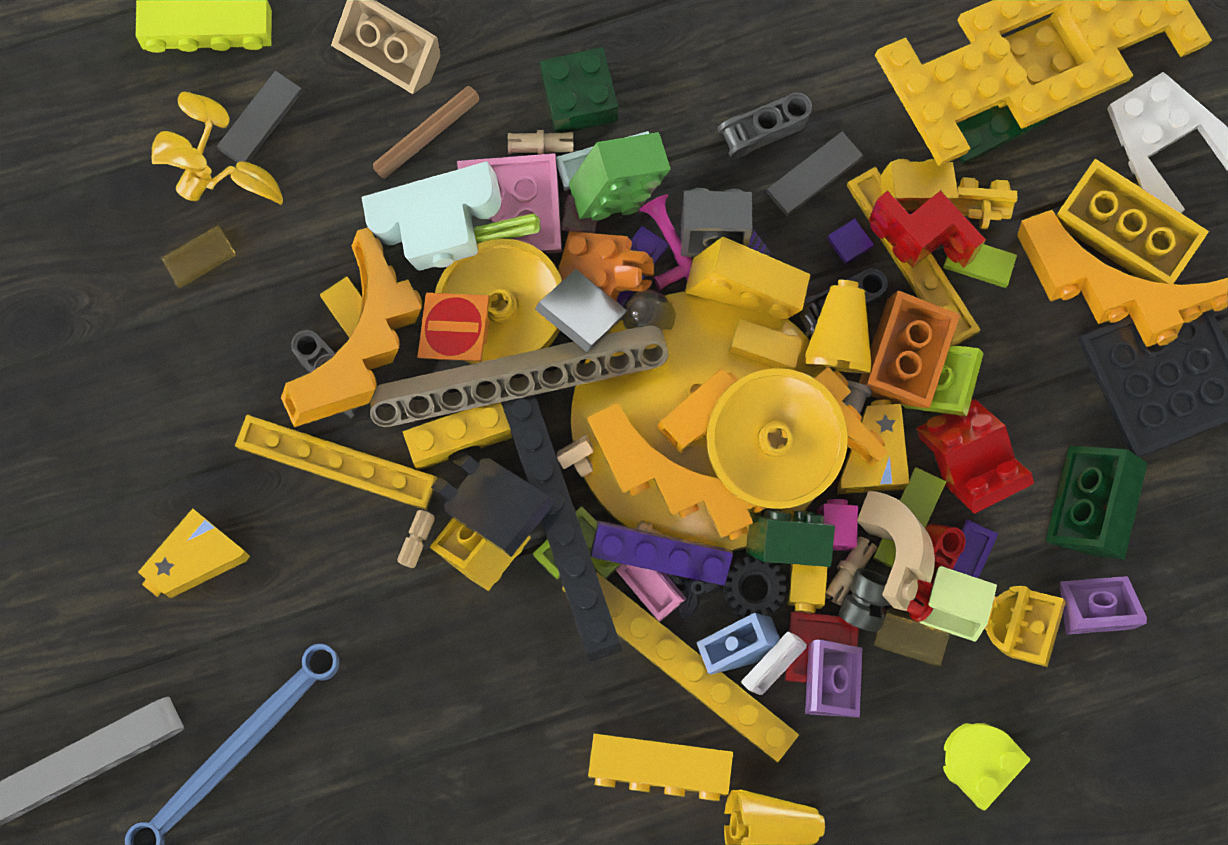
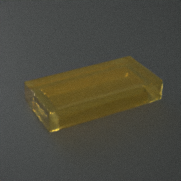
[161,225,236,288]
[873,613,950,666]

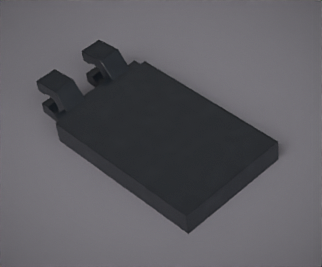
[431,451,555,557]

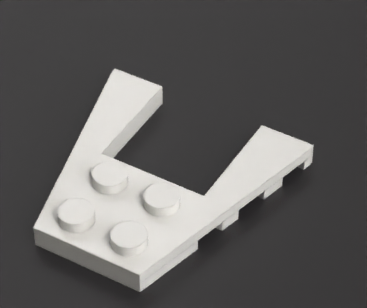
[1107,72,1228,213]

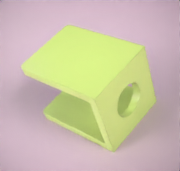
[920,566,997,642]

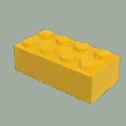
[1056,159,1209,284]

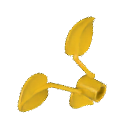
[152,92,283,205]

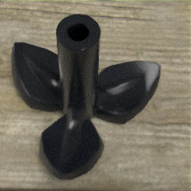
[666,573,719,619]

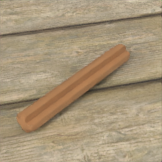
[373,86,479,178]

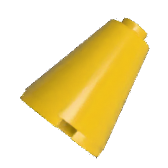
[804,280,871,374]
[724,789,825,845]

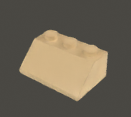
[331,0,441,94]

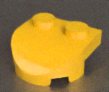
[985,586,1066,667]

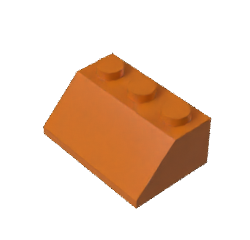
[859,290,960,409]

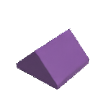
[1060,576,1147,635]
[805,640,862,717]

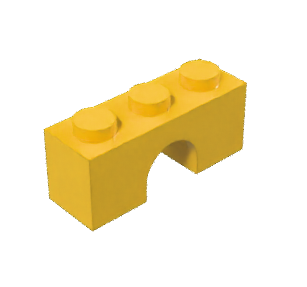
[402,402,512,470]

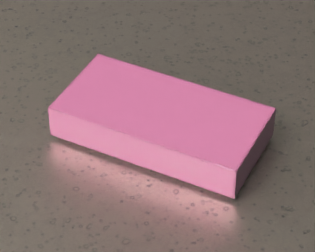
[615,564,687,622]

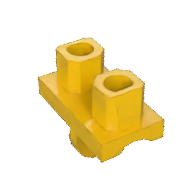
[954,177,1017,229]

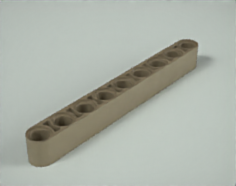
[370,325,668,427]

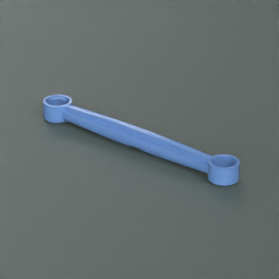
[125,644,340,845]

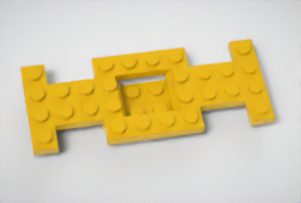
[875,0,1212,166]

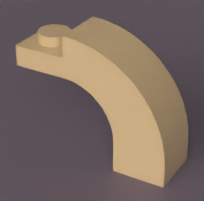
[857,491,935,611]

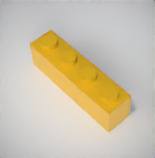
[588,734,733,801]

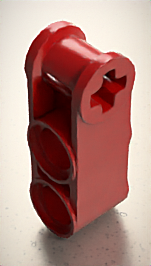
[907,524,966,622]

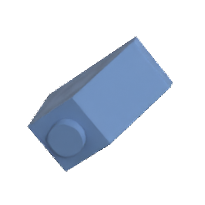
[697,613,780,675]

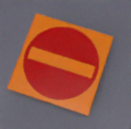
[417,293,490,362]

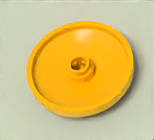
[435,239,563,364]
[707,368,848,509]

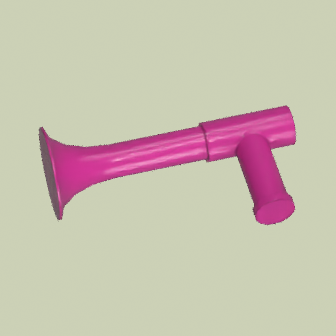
[638,194,693,290]

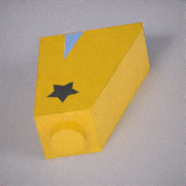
[837,400,909,494]
[138,509,250,598]

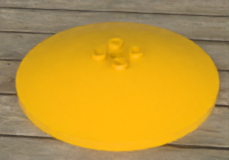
[571,291,826,551]

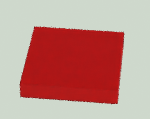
[784,611,859,683]

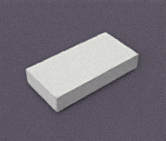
[741,632,807,695]

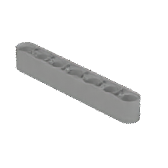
[0,697,184,826]

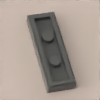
[217,71,303,163]
[766,131,863,217]

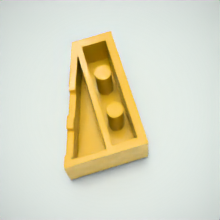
[685,237,810,319]

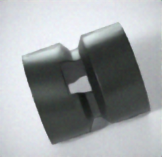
[839,568,891,632]

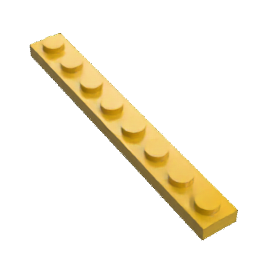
[562,572,799,763]

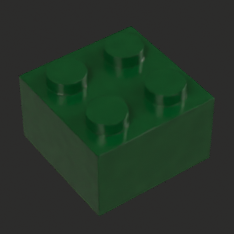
[539,47,618,133]
[746,508,835,567]

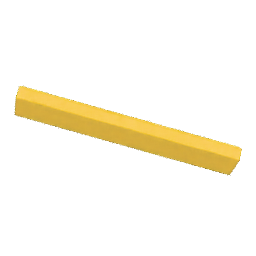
[847,167,980,346]
[235,415,438,510]

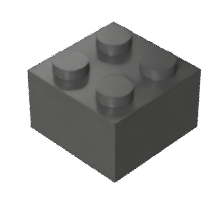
[681,188,752,256]

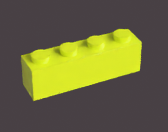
[136,0,272,53]

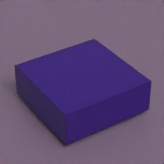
[827,219,874,265]

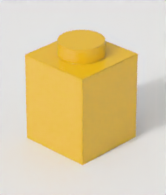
[787,564,827,614]

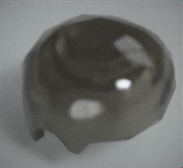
[622,290,676,330]

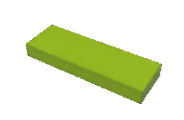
[873,467,946,568]

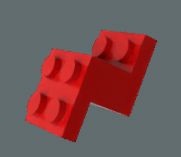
[869,190,986,268]
[916,399,1035,514]

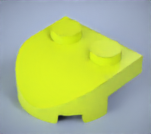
[943,723,1031,811]

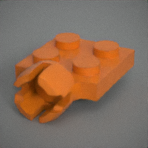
[558,231,654,301]

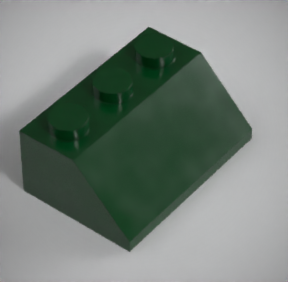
[1045,446,1148,560]

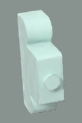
[362,161,501,270]

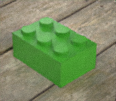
[569,132,671,221]

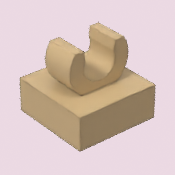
[557,435,593,477]

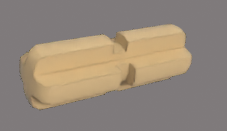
[398,510,435,568]

